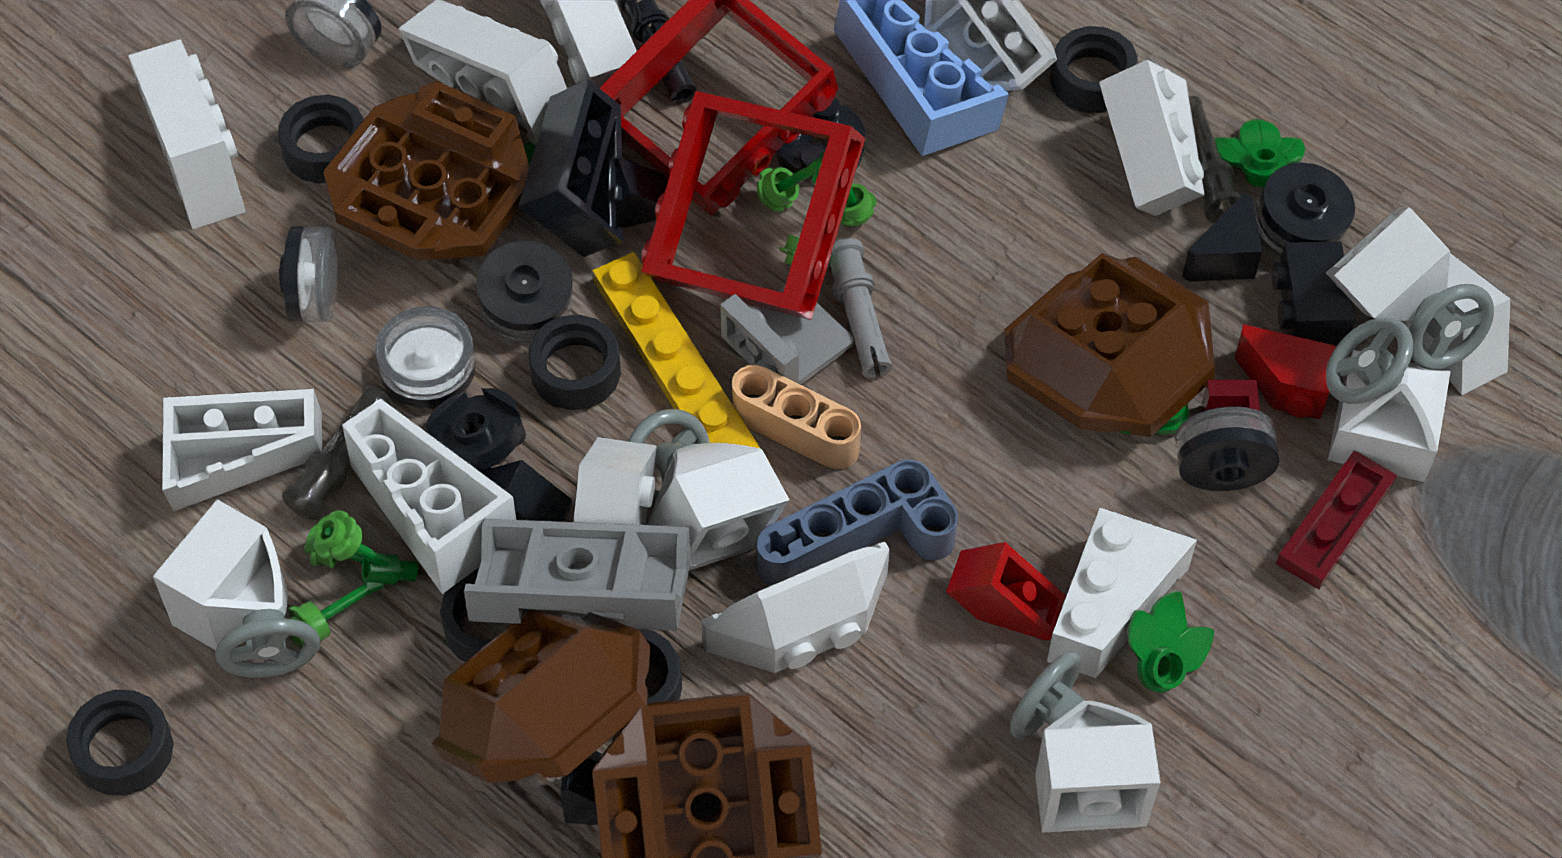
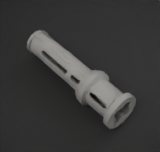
[828,238,893,378]

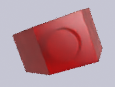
[1234,324,1336,419]
[946,542,1066,641]

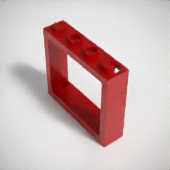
[600,0,839,216]
[641,91,865,320]

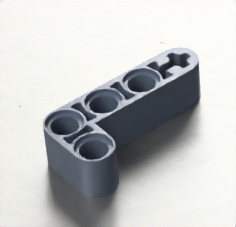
[757,460,958,586]

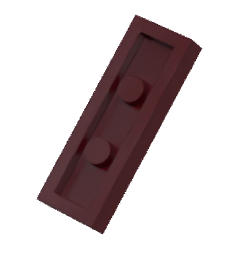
[1276,450,1397,590]

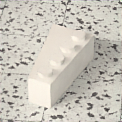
[398,0,567,145]
[540,0,637,88]
[128,39,246,230]
[342,399,516,594]

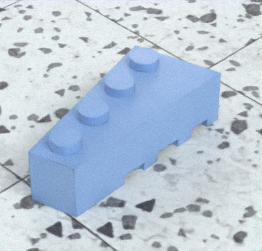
[834,0,1009,156]

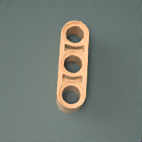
[732,365,861,470]

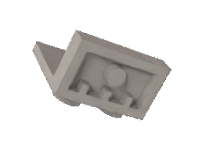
[720,286,854,385]

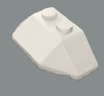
[924,0,1057,91]
[701,541,890,673]

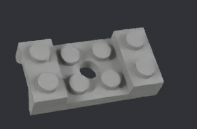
[464,519,691,631]

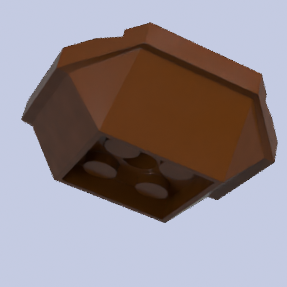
[323,81,530,264]
[1004,253,1215,437]
[431,609,650,783]
[592,692,822,858]

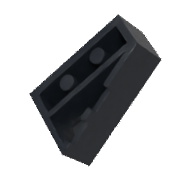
[518,79,623,257]

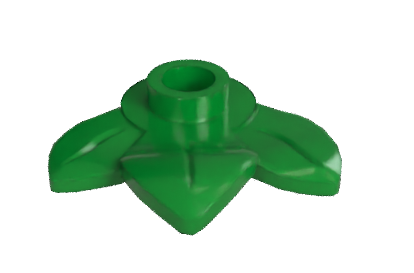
[1213,119,1305,188]
[1128,591,1215,693]

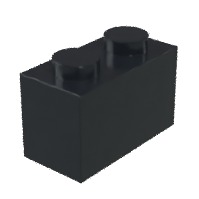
[1272,242,1355,346]

